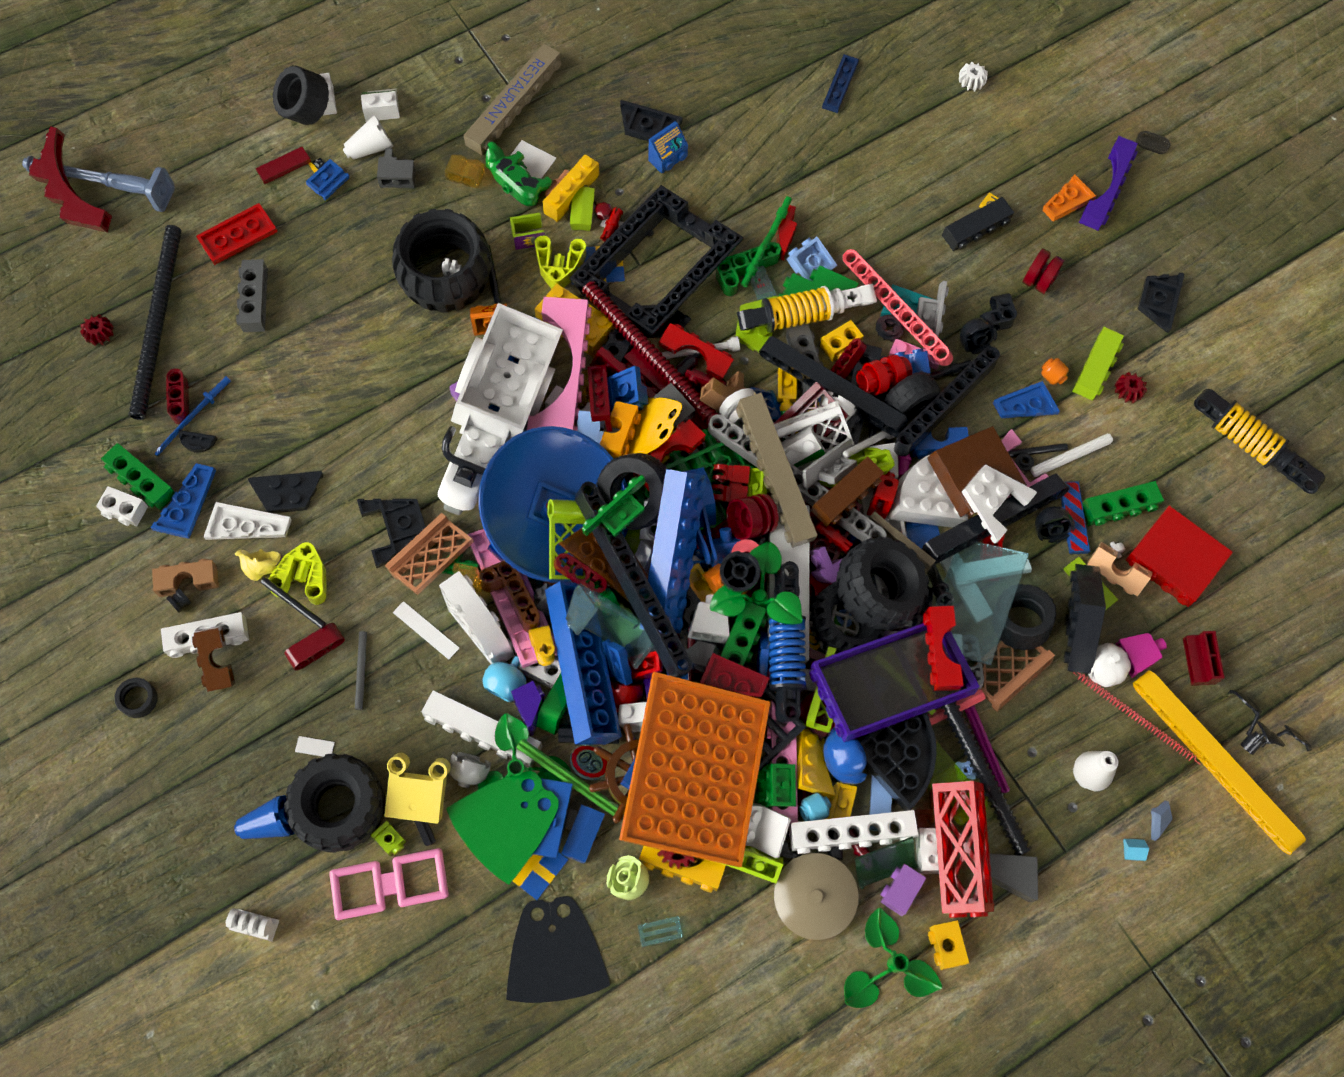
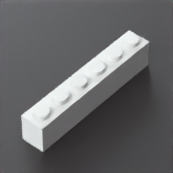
[421,691,542,767]

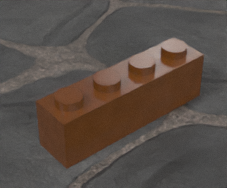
[810,456,884,527]

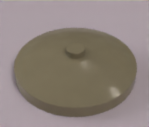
[774,853,859,940]

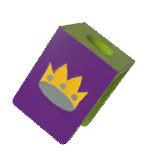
[510,213,545,250]

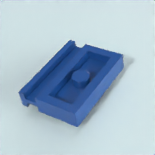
[306,159,349,201]
[602,639,633,686]

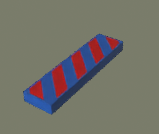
[1061,481,1090,554]

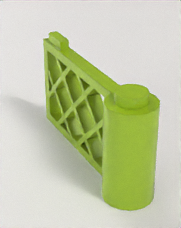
[547,499,589,580]

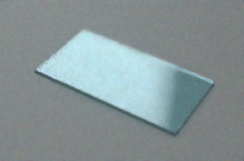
[920,542,1029,665]

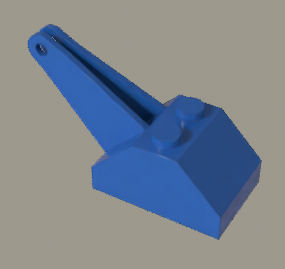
[683,467,718,564]

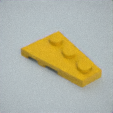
[797,730,835,798]

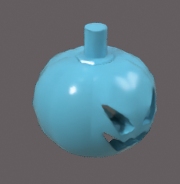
[483,656,526,702]

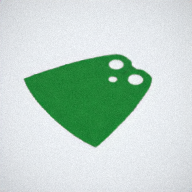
[446,771,559,885]

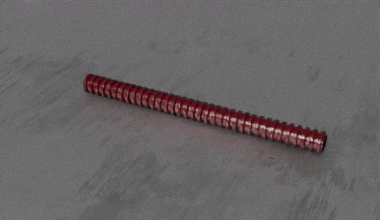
[582,281,721,429]

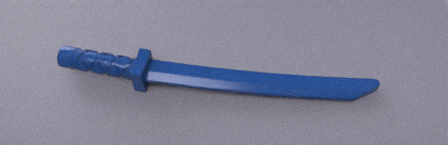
[155,376,231,456]

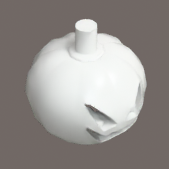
[1088,643,1131,687]

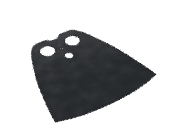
[506,896,610,1003]

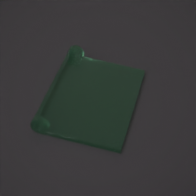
[855,836,918,890]

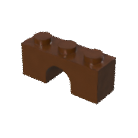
[192,625,235,692]

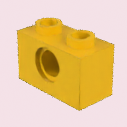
[928,920,969,970]

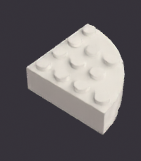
[889,454,968,528]
[439,571,515,664]

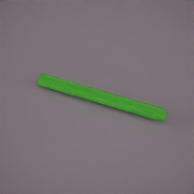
[517,739,619,816]

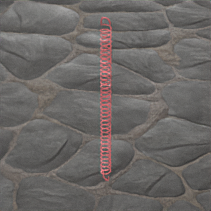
[1074,672,1201,765]

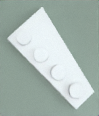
[204,502,291,540]

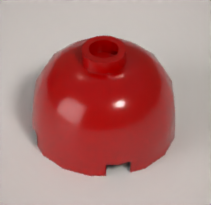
[611,682,644,713]

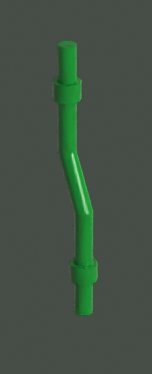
[741,196,792,288]

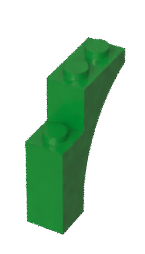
[778,266,859,300]

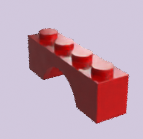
[659,323,734,380]
[633,419,706,491]
[923,606,963,691]

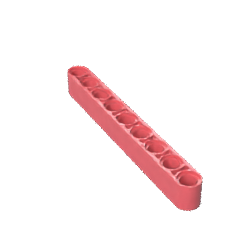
[842,249,953,366]

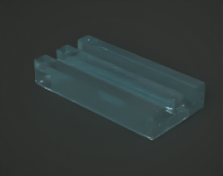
[637,916,683,947]

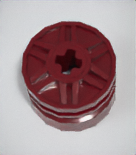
[726,493,779,540]

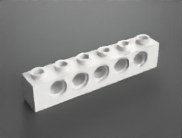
[789,810,918,854]

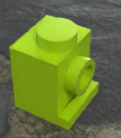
[371,821,406,856]

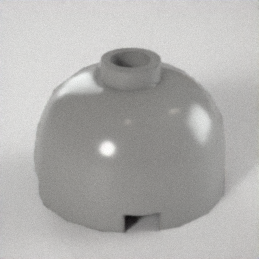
[450,752,491,788]

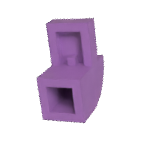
[809,547,842,584]

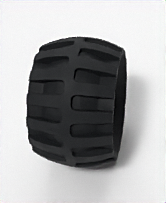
[392,209,491,313]

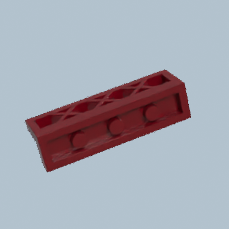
[587,365,612,432]

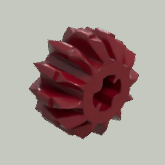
[80,314,114,346]
[1114,372,1147,404]

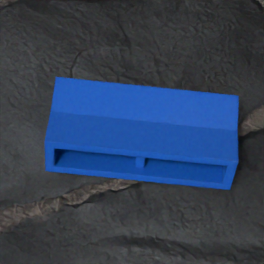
[562,805,605,864]

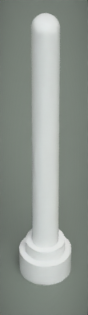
[661,336,740,359]
[842,430,894,458]

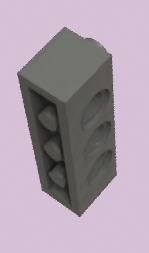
[236,259,268,332]
[786,324,823,395]

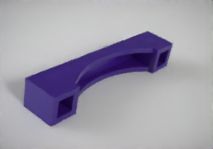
[1079,136,1138,231]

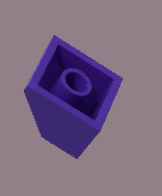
[511,681,545,737]

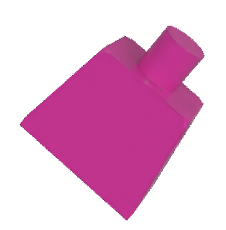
[1115,633,1167,678]

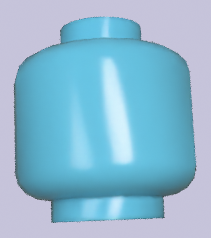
[799,793,831,821]

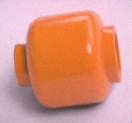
[1041,358,1069,385]

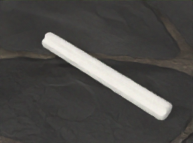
[1030,433,1113,477]

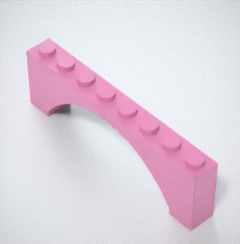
[527,297,592,431]

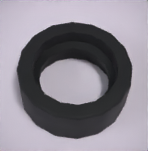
[114,677,158,718]

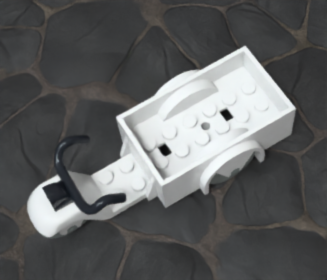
[438,303,563,515]

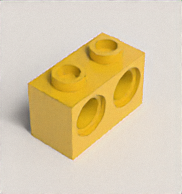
[820,320,864,362]

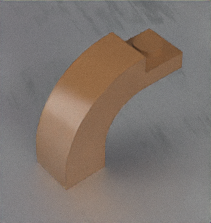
[700,371,746,411]

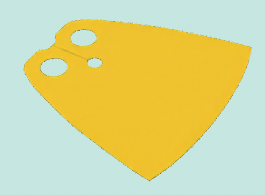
[628,398,682,454]

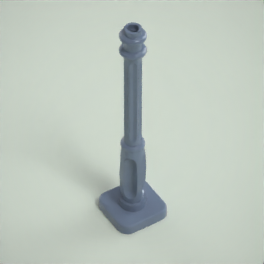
[22,156,175,212]

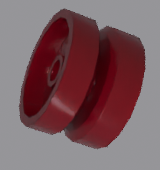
[1022,248,1065,295]

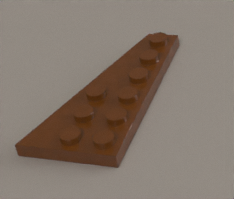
[559,526,648,602]

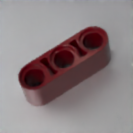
[166,368,189,425]
[284,623,345,671]

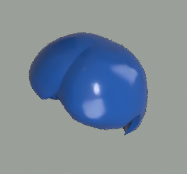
[823,725,867,784]

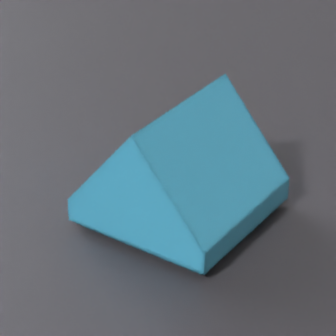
[1123,839,1149,861]

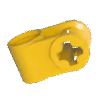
[528,625,555,666]

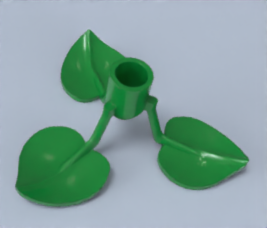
[710,542,802,624]
[478,713,572,790]
[844,908,942,1008]

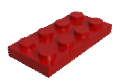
[196,203,278,265]

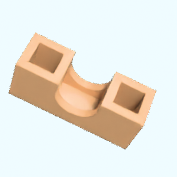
[1087,542,1152,596]

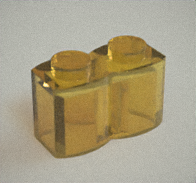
[445,155,485,188]

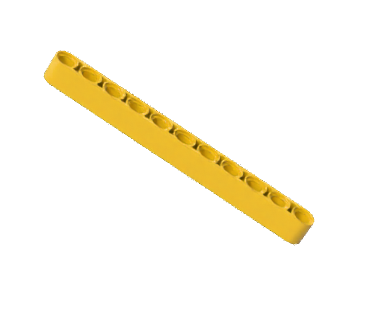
[1133,670,1306,855]

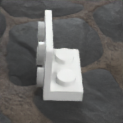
[746,803,791,858]

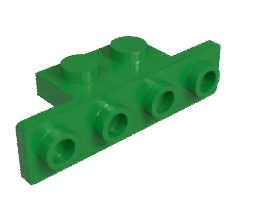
[582,475,646,537]

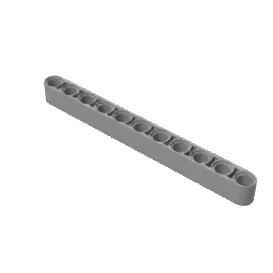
[708,414,886,542]

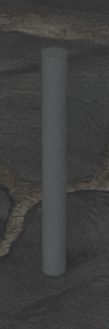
[355,631,367,710]

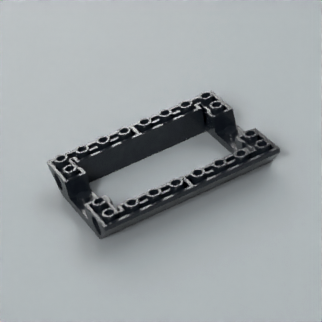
[570,185,744,336]

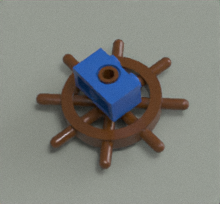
[589,723,639,823]

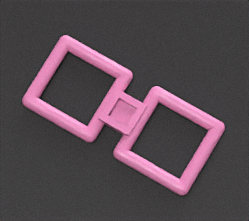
[330,848,449,920]

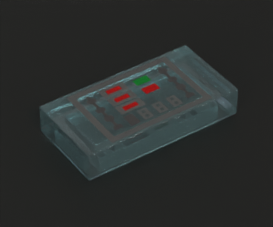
[750,266,776,300]

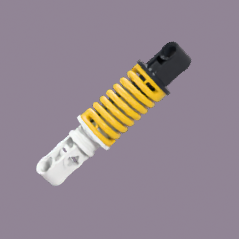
[737,284,877,333]

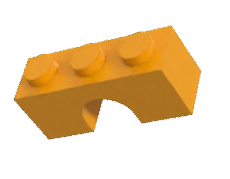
[600,401,641,459]

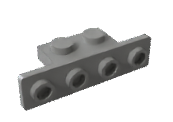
[916,281,949,346]
[802,438,857,488]

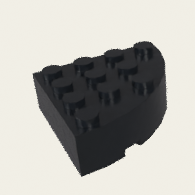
[1063,564,1106,674]
[860,695,937,811]

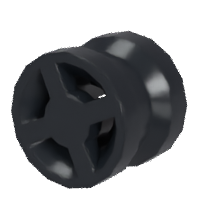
[166,588,192,613]

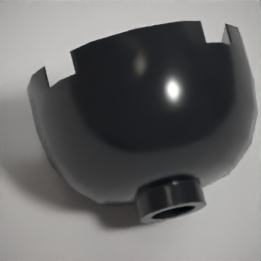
[960,318,998,354]
[1035,506,1075,543]
[719,551,760,593]

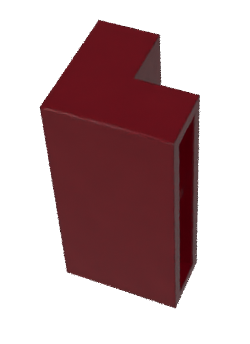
[1183,631,1225,686]

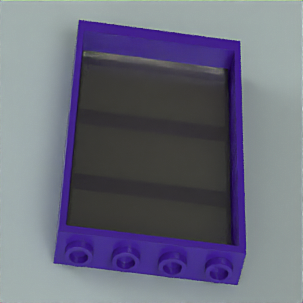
[809,623,980,742]

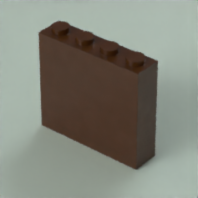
[927,426,1027,518]

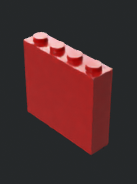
[1125,506,1233,607]

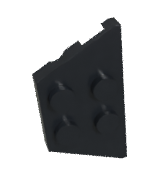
[620,100,683,141]
[1137,273,1185,333]
[248,471,323,513]

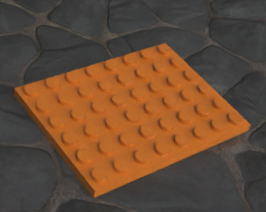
[619,672,770,867]

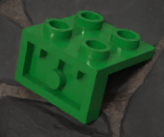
[755,763,796,807]

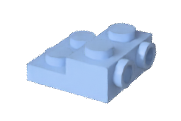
[786,237,837,281]

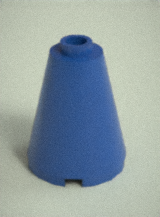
[234,795,295,839]

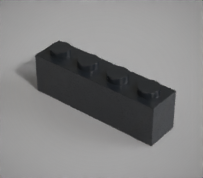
[942,197,1014,251]

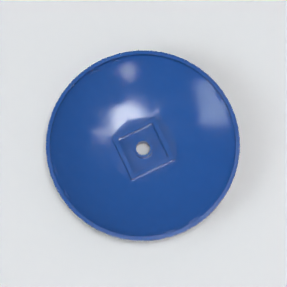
[479,426,628,583]

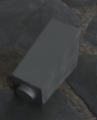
[990,854,1038,902]

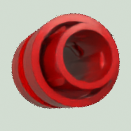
[856,354,912,395]

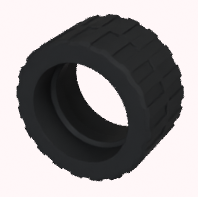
[273,65,329,125]
[992,584,1057,650]

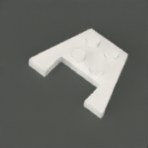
[962,465,1037,544]

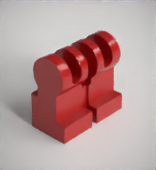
[712,464,750,503]

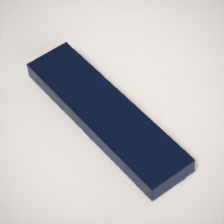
[822,54,859,113]

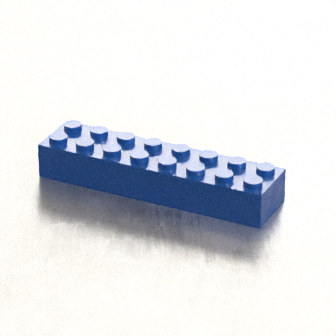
[640,469,707,634]
[545,581,622,745]

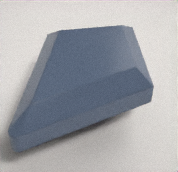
[1151,801,1172,841]

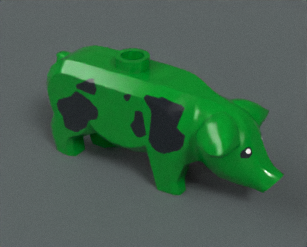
[485,142,552,206]

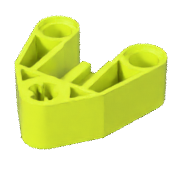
[535,235,587,289]
[268,542,327,605]

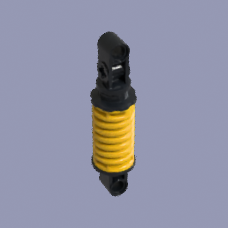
[1194,389,1325,494]

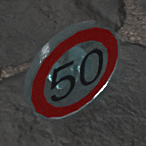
[569,745,608,780]

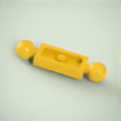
[777,367,797,411]

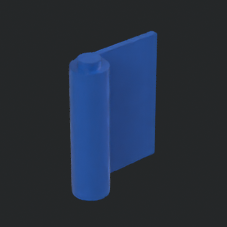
[521,778,573,859]

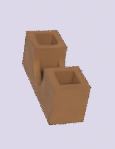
[152,559,219,597]

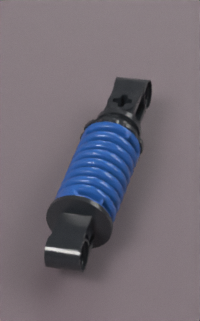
[768,561,807,723]

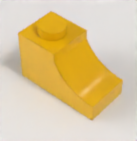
[689,563,714,602]

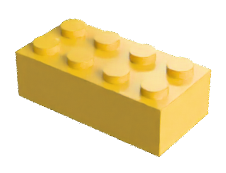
[535,283,615,357]

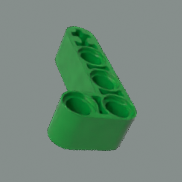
[715,242,781,296]
[536,673,568,735]

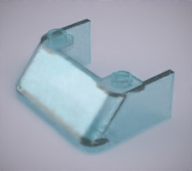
[566,583,654,669]

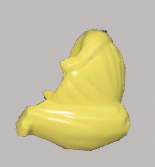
[235,549,282,581]

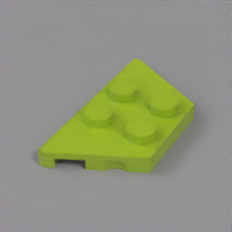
[735,296,778,352]

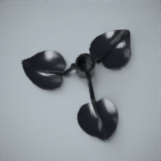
[1228,690,1313,755]

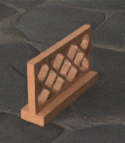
[385,513,474,595]
[973,641,1055,712]

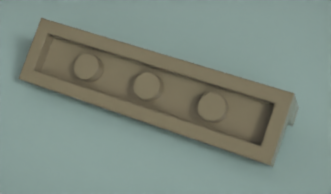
[861,512,936,573]

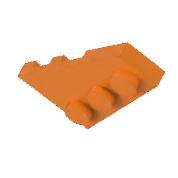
[1043,174,1096,222]

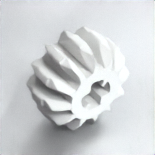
[959,62,988,92]

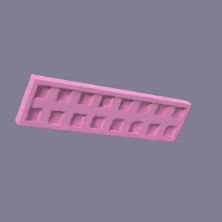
[467,529,557,668]

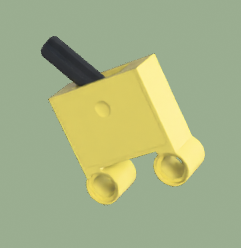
[384,753,451,846]

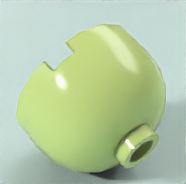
[607,855,649,900]

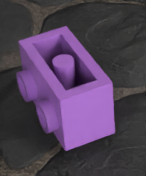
[880,864,926,916]

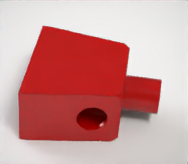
[866,472,899,519]

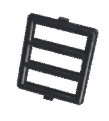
[750,684,806,772]

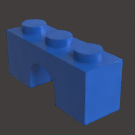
[911,427,969,459]

